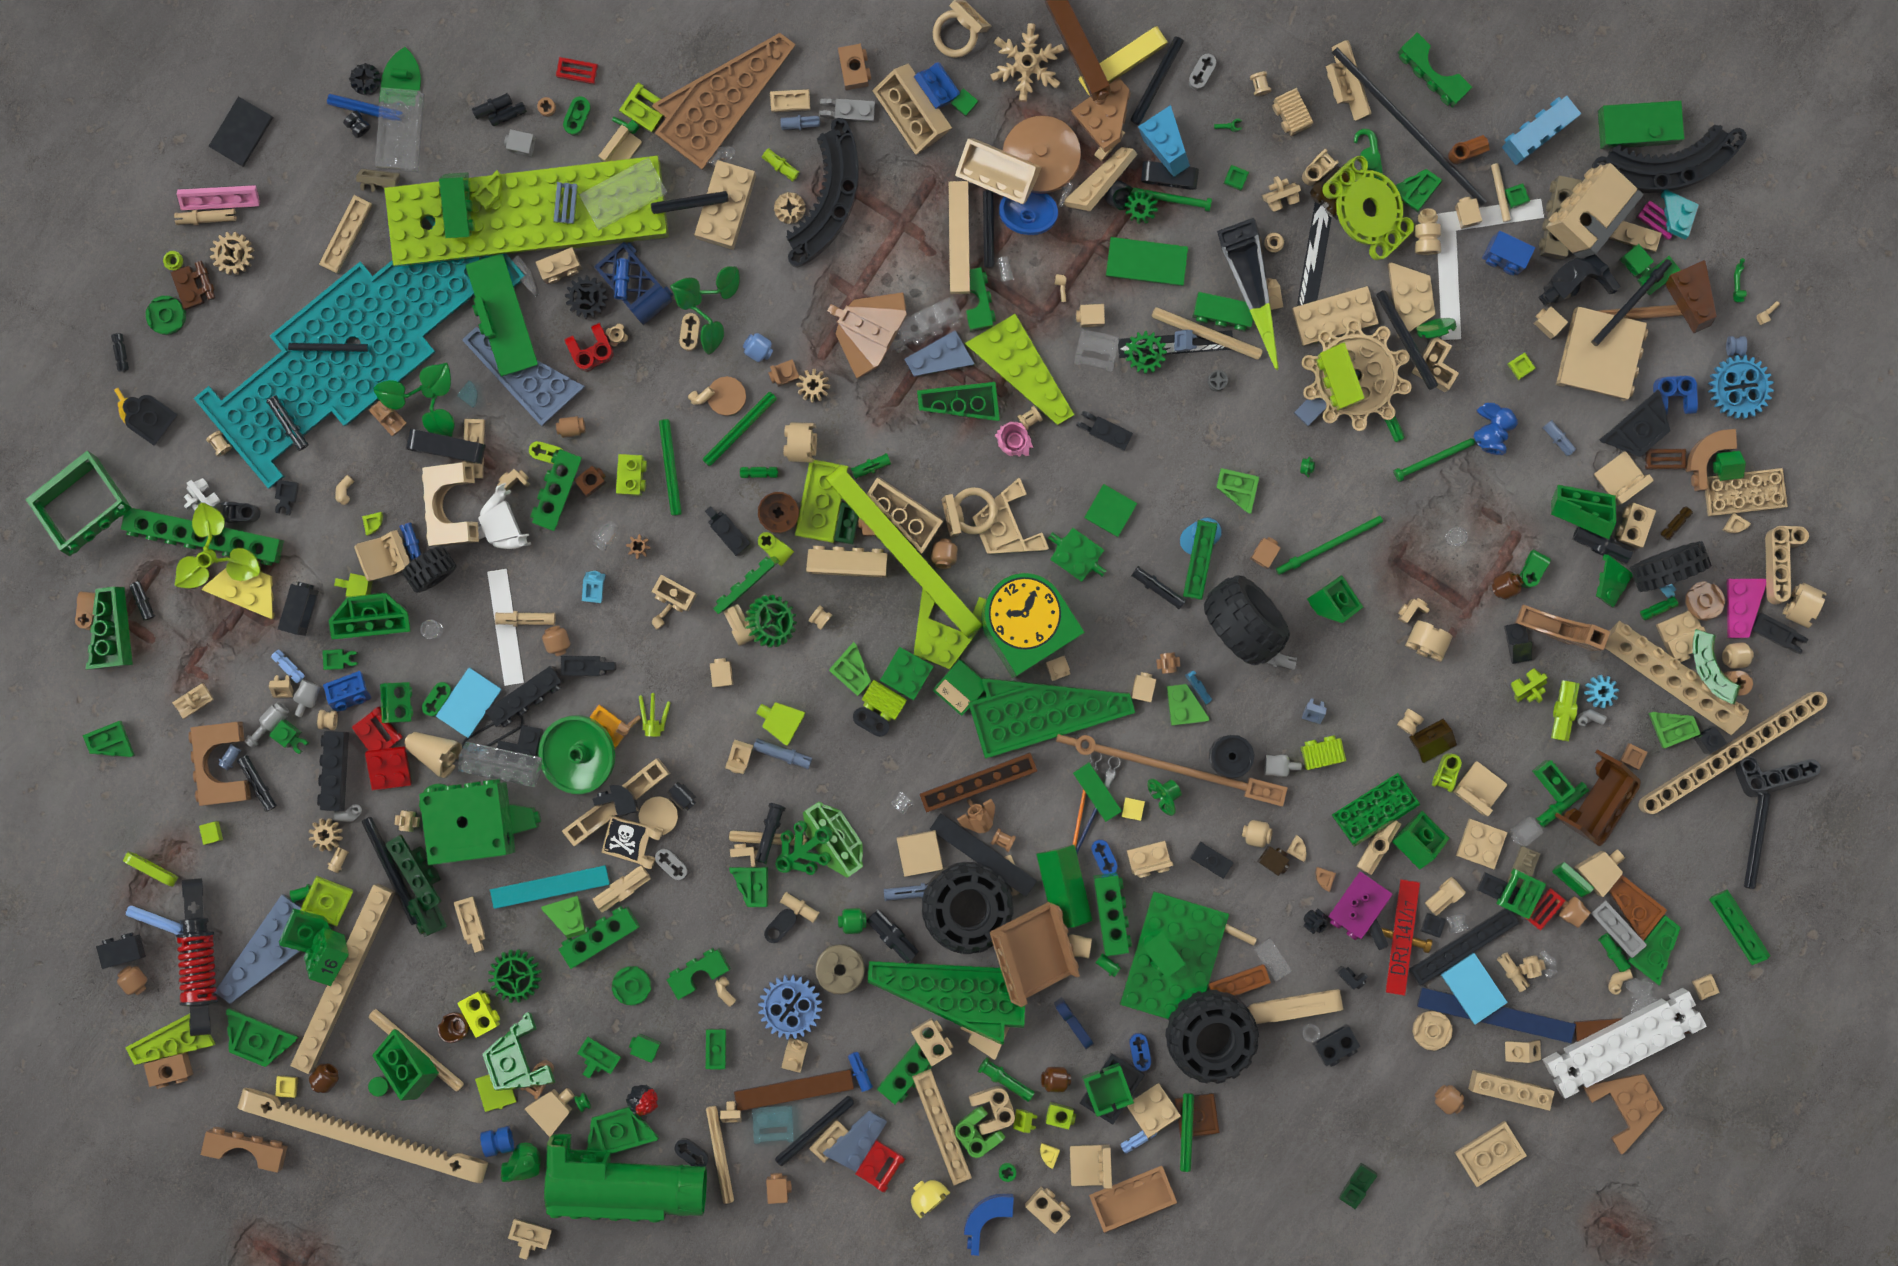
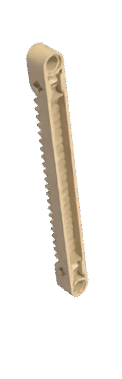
[237,1088,488,1183]

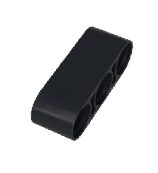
[1141,161,1199,190]

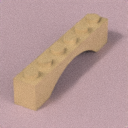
[562,758,671,846]

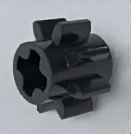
[1303,908,1328,934]

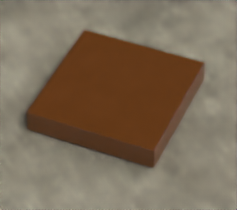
[1174,1093,1220,1138]

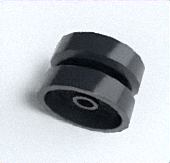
[1208,735,1255,778]

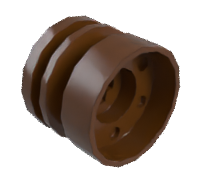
[758,492,799,533]

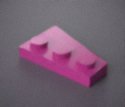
[1727,579,1766,638]

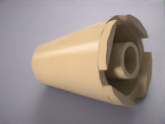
[405,732,462,778]

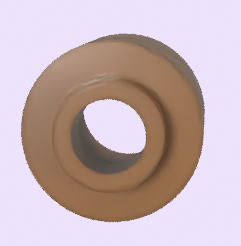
[556,416,586,438]

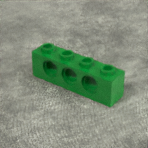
[530,449,582,531]
[1093,872,1132,956]
[558,906,640,969]
[877,1027,944,1105]

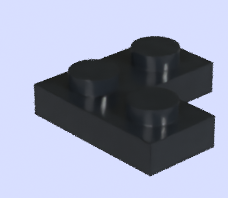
[494,725,542,767]

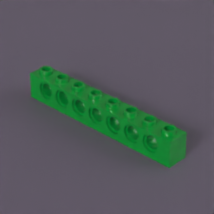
[120,508,284,566]

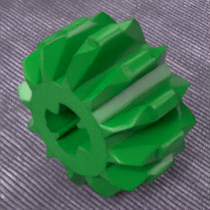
[1125,190,1158,224]

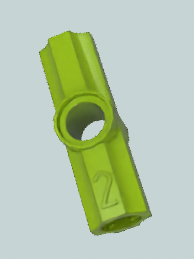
[1551,680,1580,741]

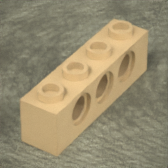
[1468,1070,1555,1111]

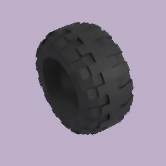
[1204,575,1290,665]
[921,862,1014,954]
[1165,990,1259,1084]

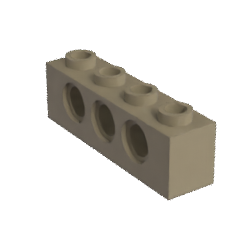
[1538,176,1582,260]

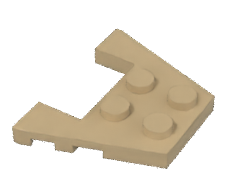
[972,478,1049,554]

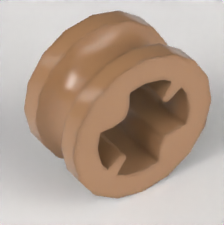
[537,97,556,117]

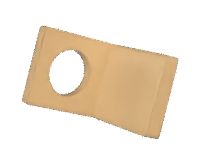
[1505,1040,1541,1063]

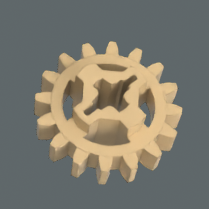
[210,232,254,275]

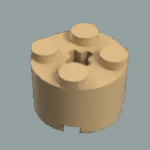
[784,422,817,463]
[1782,583,1826,628]
[1405,620,1453,662]

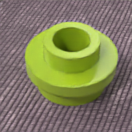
[163,251,183,271]

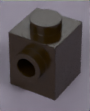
[1257,846,1290,876]

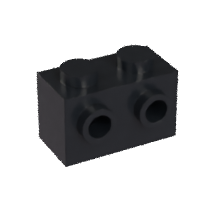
[96,932,146,969]

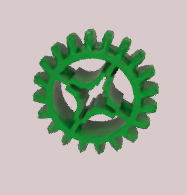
[744,595,797,648]
[488,949,542,1003]

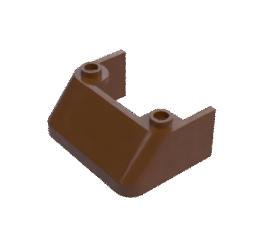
[1555,749,1641,846]

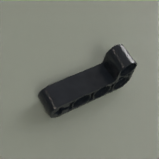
[406,429,486,464]
[1735,757,1821,797]

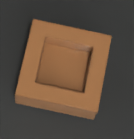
[1620,743,1648,770]

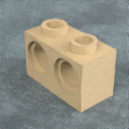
[1616,503,1656,549]
[911,1018,953,1066]
[1025,1187,1071,1234]

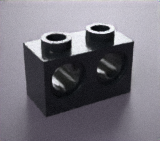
[1312,1024,1361,1067]

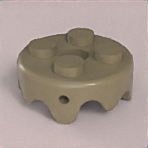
[815,944,865,995]

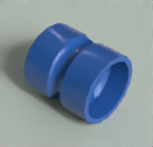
[480,1126,514,1158]

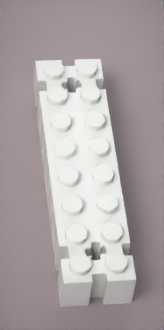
[1542,988,1707,1099]

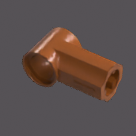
[1448,135,1490,164]

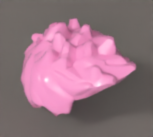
[995,422,1033,457]

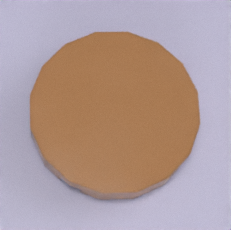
[708,376,746,416]
[1685,581,1725,621]

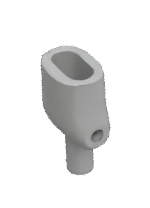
[293,679,321,717]
[1264,755,1302,777]

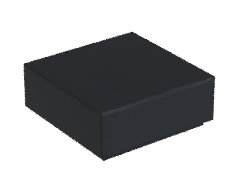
[1420,913,1446,938]

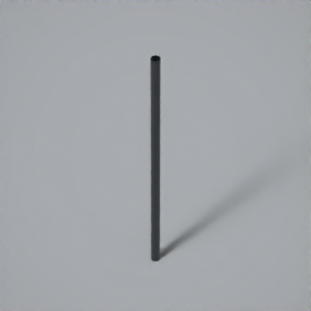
[1332,47,1487,206]

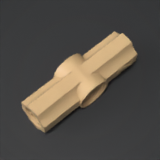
[1356,821,1401,875]
[593,865,651,912]

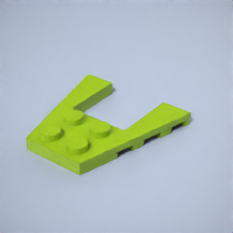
[913,588,986,669]

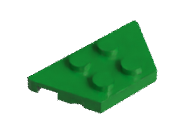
[226,1008,299,1067]
[587,1106,659,1154]

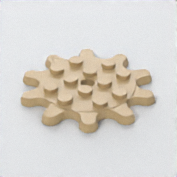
[1301,319,1412,431]

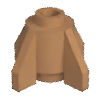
[957,799,995,833]

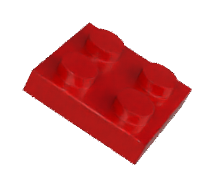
[365,746,412,790]

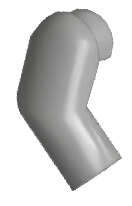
[1577,709,1607,726]
[334,804,362,822]

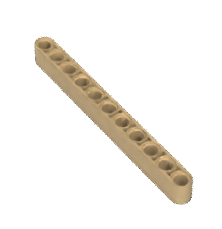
[1639,692,1827,814]

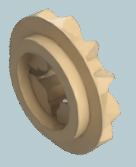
[774,192,805,224]

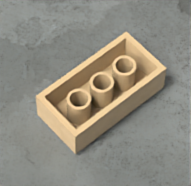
[694,160,756,250]

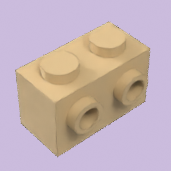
[536,247,582,284]
[652,575,698,612]

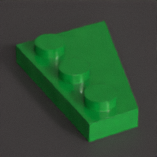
[1627,915,1681,986]

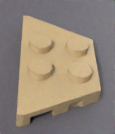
[1388,263,1435,338]

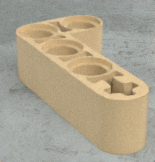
[1765,526,1809,605]

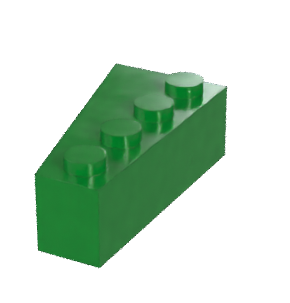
[917,382,1000,421]
[85,587,133,670]

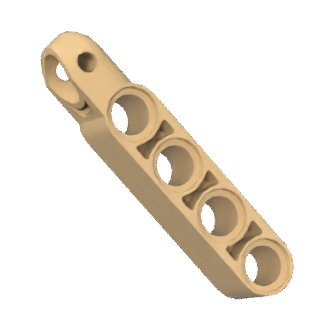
[1247,989,1343,1024]

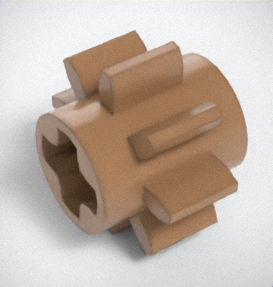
[626,534,651,559]
[1156,652,1181,674]

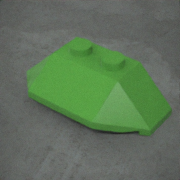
[803,802,863,878]

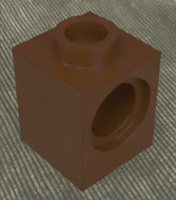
[574,466,607,497]

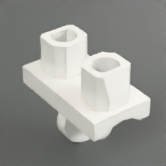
[184,478,220,510]

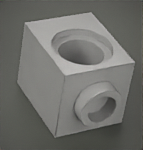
[504,129,536,157]

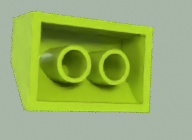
[1316,342,1365,411]

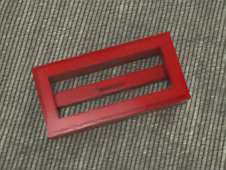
[556,57,598,85]
[1526,887,1566,931]

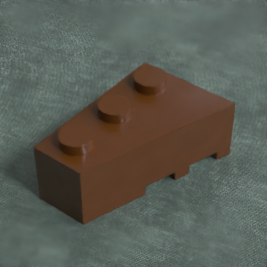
[1665,260,1717,334]

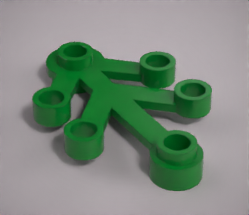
[775,821,832,875]

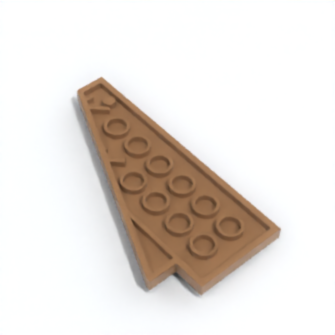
[652,33,795,170]

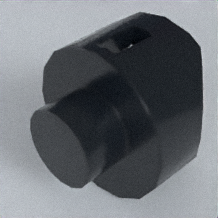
[1105,180,1133,211]

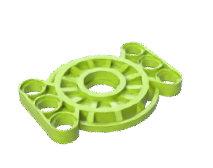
[1323,156,1414,260]

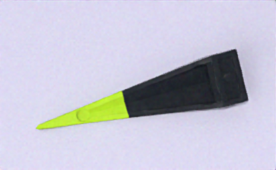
[1217,218,1279,370]

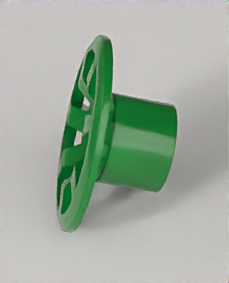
[1147,779,1182,816]

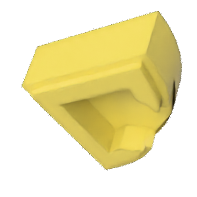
[1040,1142,1060,1169]

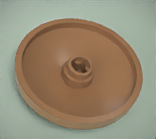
[1003,116,1081,194]

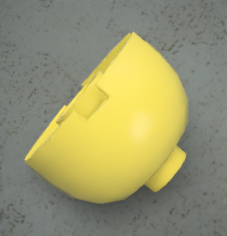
[911,1180,950,1219]

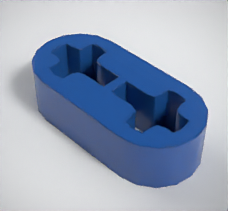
[1091,839,1117,874]
[1129,1033,1151,1071]

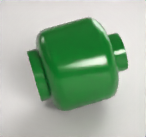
[838,908,866,934]

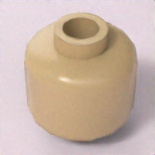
[1722,642,1754,669]
[1242,820,1272,848]

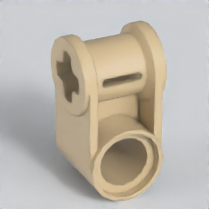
[1302,148,1339,186]

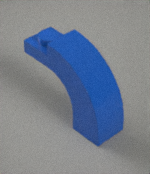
[964,1194,1014,1256]

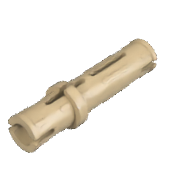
[174,209,236,225]
[495,611,556,627]

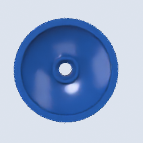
[999,192,1058,235]

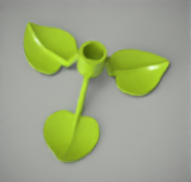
[174,503,260,588]

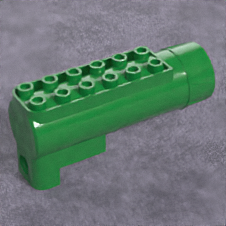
[544,1134,707,1223]

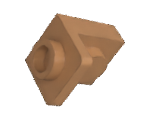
[768,359,799,387]

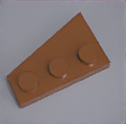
[1609,875,1667,941]

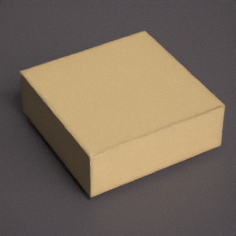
[1692,974,1720,1000]

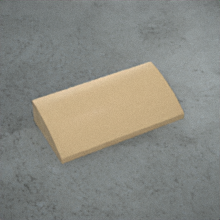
[955,138,1042,204]

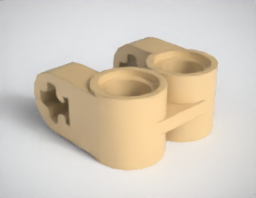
[969,1086,1015,1135]

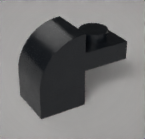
[592,785,639,817]

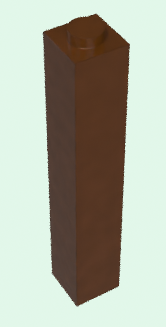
[1045,0,1111,101]

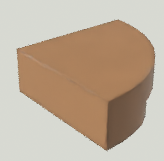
[1315,867,1336,892]

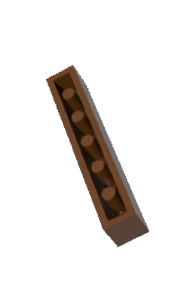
[919,752,1037,813]

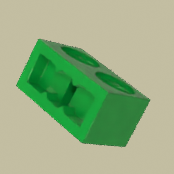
[380,682,413,723]

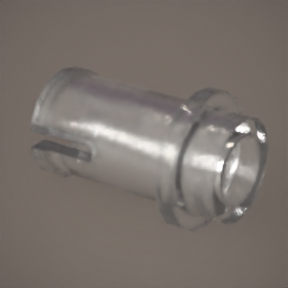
[996,256,1014,282]

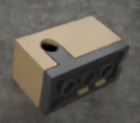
[1546,163,1643,258]

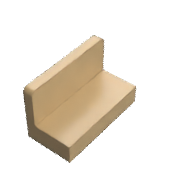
[599,125,642,162]

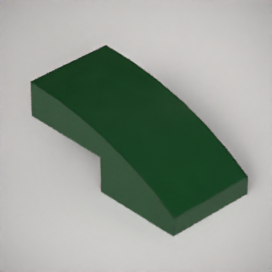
[1339,1163,1377,1209]

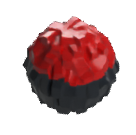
[626,1085,658,1116]

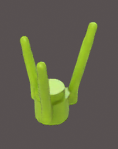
[639,693,671,737]

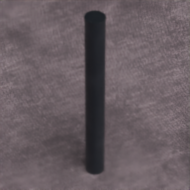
[288,343,368,352]

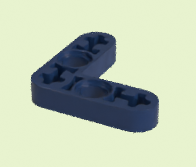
[1054,997,1094,1049]

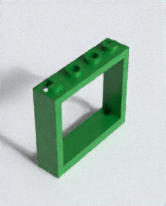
[25,451,132,556]

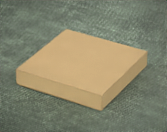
[897,830,943,877]

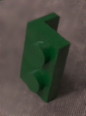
[407,898,447,937]

